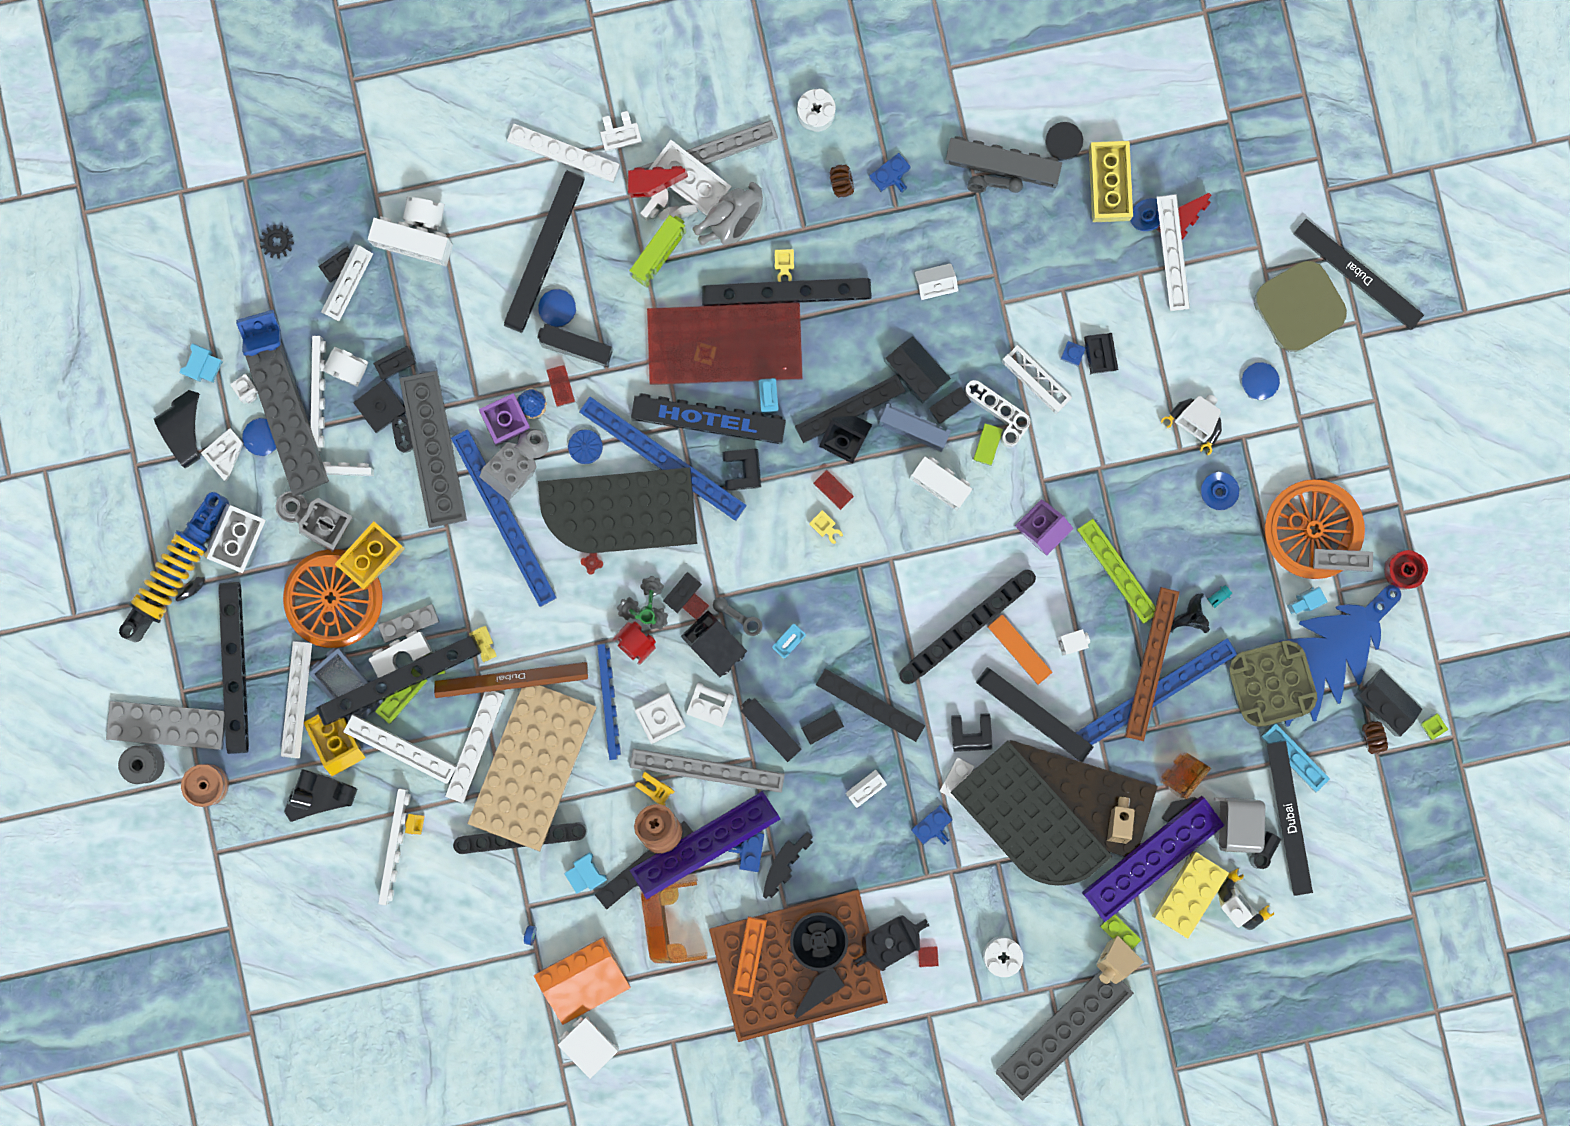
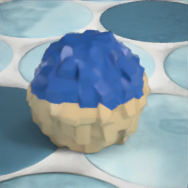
[517,388,547,419]

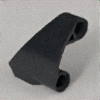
[154,390,200,468]
[284,769,358,822]

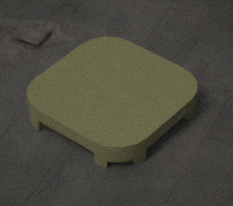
[1254,261,1347,352]
[1230,640,1317,727]

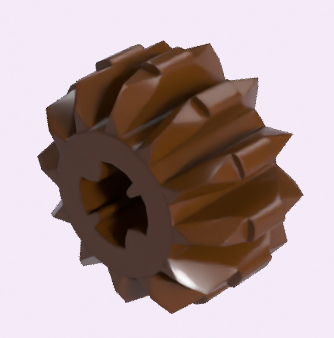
[830,164,854,198]
[1362,721,1388,754]

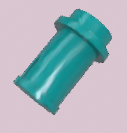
[1207,585,1232,609]

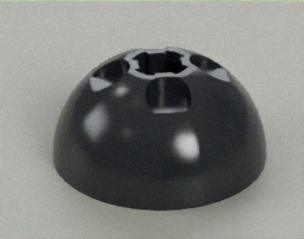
[790,912,848,971]

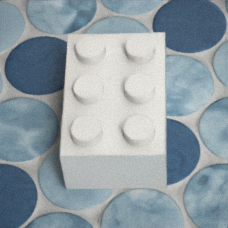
[910,456,972,511]
[204,503,266,573]

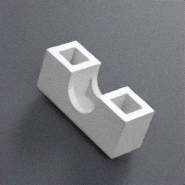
[369,630,433,678]

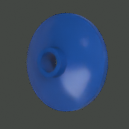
[1130,198,1160,231]
[1201,472,1239,510]

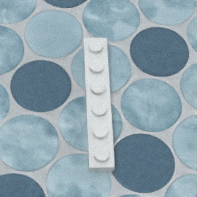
[507,124,620,183]
[1157,194,1190,311]
[311,336,326,452]
[281,641,312,758]
[445,691,505,803]
[343,714,456,784]
[378,788,411,905]

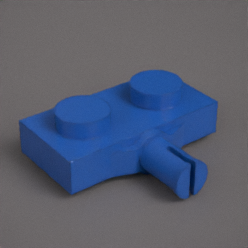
[869,153,911,193]
[911,805,953,845]
[728,833,764,872]

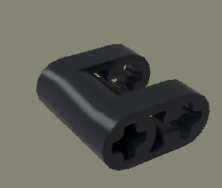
[722,449,762,491]
[951,713,992,752]

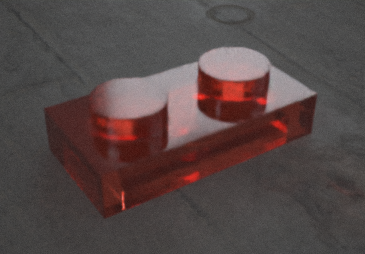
[546,365,575,407]
[813,470,854,510]

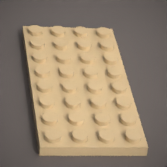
[467,685,597,852]

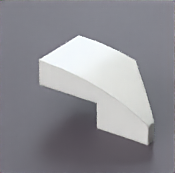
[658,205,698,220]

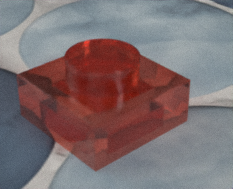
[683,593,709,620]
[918,946,939,967]

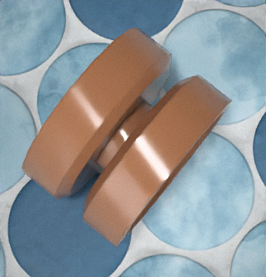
[181,764,229,807]
[634,804,683,854]

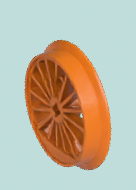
[1265,480,1365,579]
[283,549,383,648]

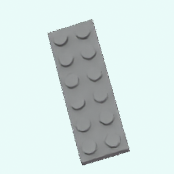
[106,701,225,750]

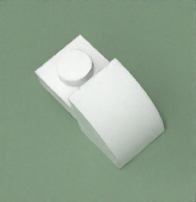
[640,188,669,221]

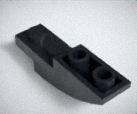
[763,831,813,899]

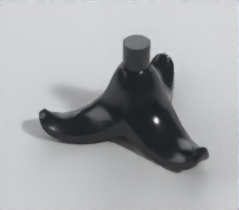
[1170,593,1210,633]

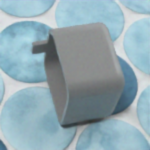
[1214,798,1266,853]

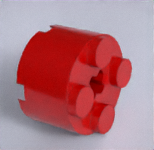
[1384,550,1428,590]
[612,621,656,665]

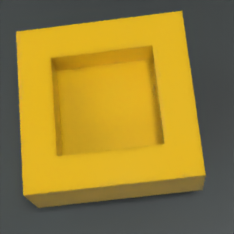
[405,814,425,835]

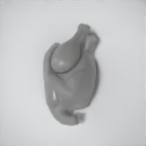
[692,182,763,245]

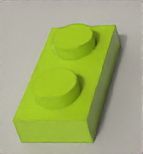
[1100,915,1141,950]

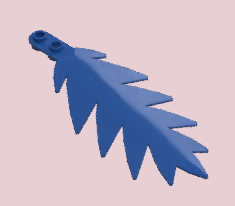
[1279,585,1401,727]

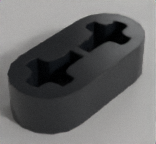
[392,416,413,453]

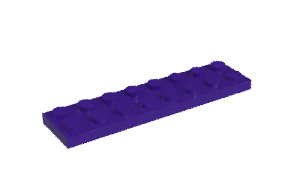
[630,791,781,899]
[1081,796,1225,922]

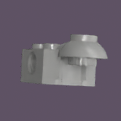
[479,429,549,501]
[275,491,352,552]

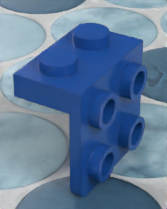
[236,310,281,356]

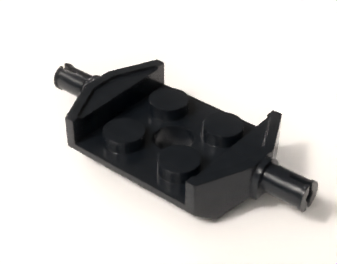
[853,915,929,971]

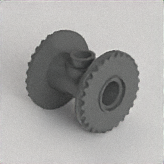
[118,745,165,784]

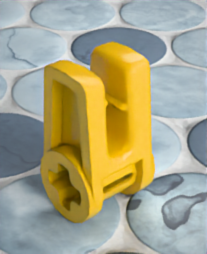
[635,771,675,806]

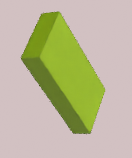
[973,423,1003,466]

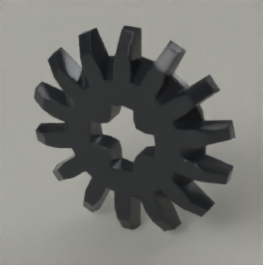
[259,225,294,259]

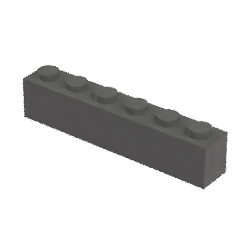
[945,136,1063,188]

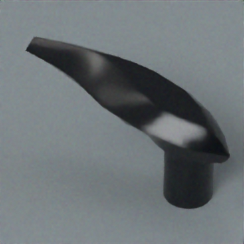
[175,577,205,602]

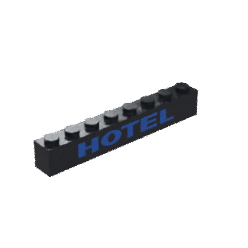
[631,393,786,445]

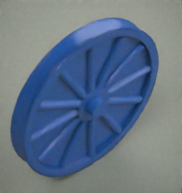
[568,430,603,464]

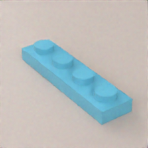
[1261,724,1330,792]

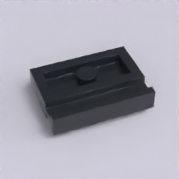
[1084,333,1119,375]

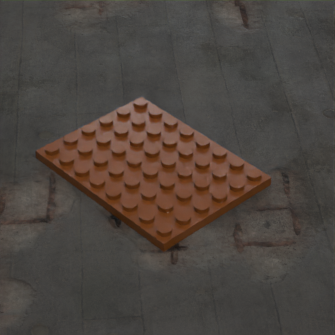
[709,889,888,1042]

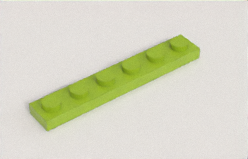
[1077,519,1155,624]

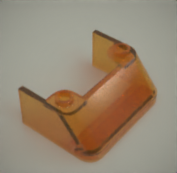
[641,879,708,964]

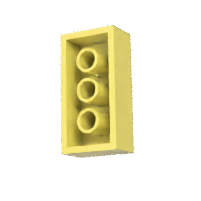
[1089,141,1133,222]
[1152,851,1229,939]

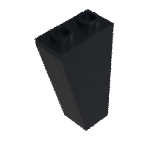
[537,324,614,367]
[741,698,802,762]

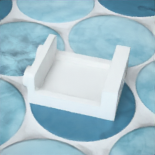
[558,1016,619,1079]

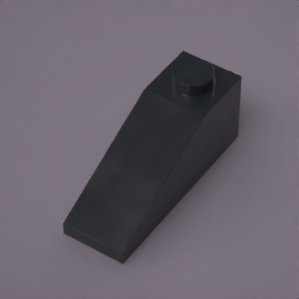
[794,967,845,1019]

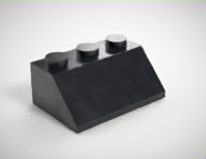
[884,336,951,404]
[1354,669,1423,737]

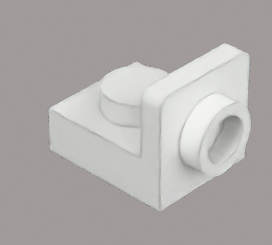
[230,373,258,404]

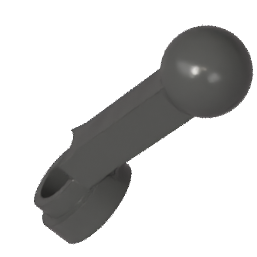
[967,175,1023,193]
[713,597,762,636]

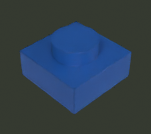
[1060,341,1086,366]

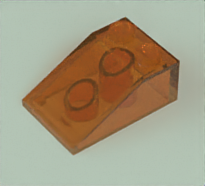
[1160,753,1212,799]

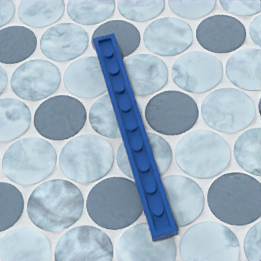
[579,397,747,521]
[451,429,557,607]
[1075,638,1237,745]

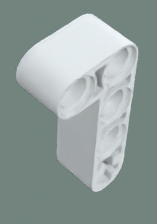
[965,380,1030,448]

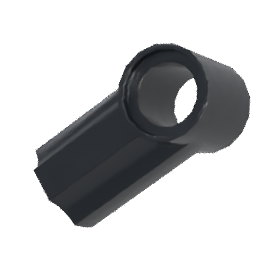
[1249,831,1282,869]

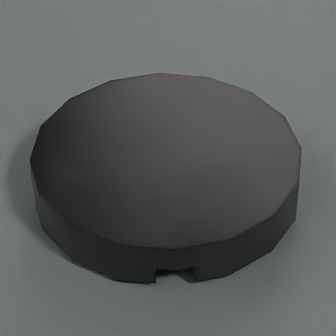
[1045,122,1083,160]

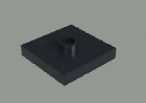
[353,380,406,434]

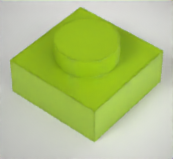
[1420,713,1448,740]

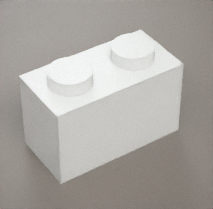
[1057,629,1090,656]

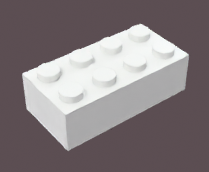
[368,216,453,267]

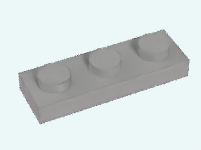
[1313,549,1373,572]
[378,604,439,643]

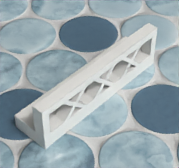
[1001,345,1072,414]

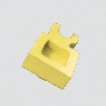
[775,249,794,282]
[809,510,843,544]
[469,626,497,662]

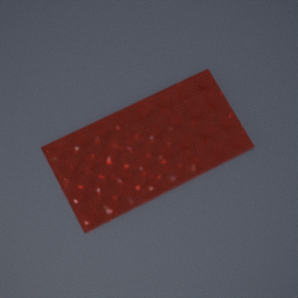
[647,303,803,385]

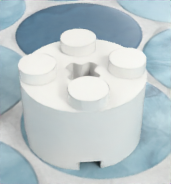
[797,89,836,132]
[403,196,445,230]
[323,347,368,387]
[983,936,1023,977]

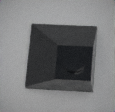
[819,416,873,464]

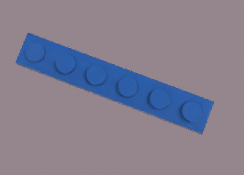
[597,644,621,760]

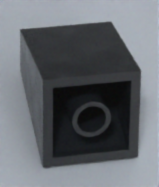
[680,610,747,678]

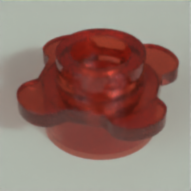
[581,553,603,574]

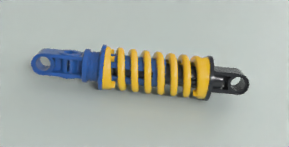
[119,492,229,642]

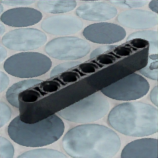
[976,667,1094,762]
[453,822,587,854]

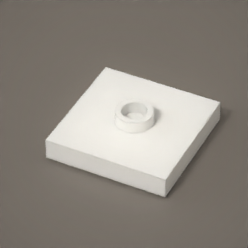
[634,693,686,744]

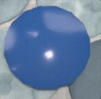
[538,289,576,327]
[1242,362,1280,400]
[242,418,276,456]

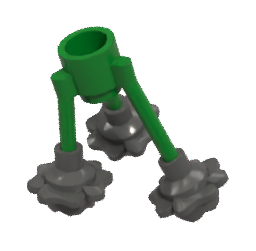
[617,576,668,630]

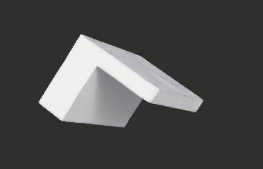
[915,264,958,300]

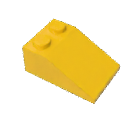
[335,521,405,589]
[304,715,366,776]

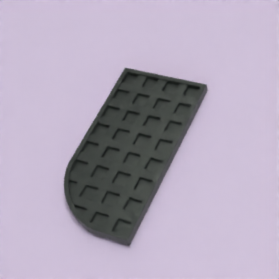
[538,468,698,553]
[950,740,1112,886]

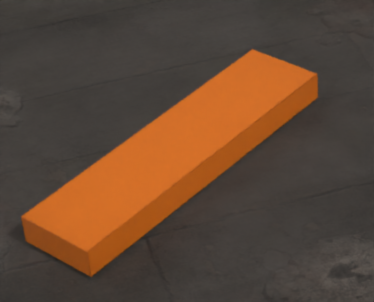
[988,615,1053,685]
[733,916,767,997]

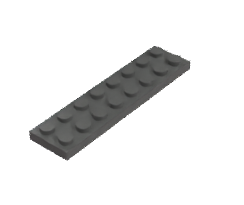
[245,343,329,496]
[399,371,467,528]
[995,970,1134,1101]

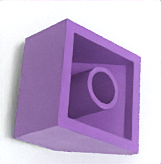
[479,393,530,446]
[1015,499,1074,556]

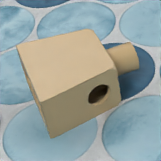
[1107,797,1135,844]
[1097,936,1144,984]

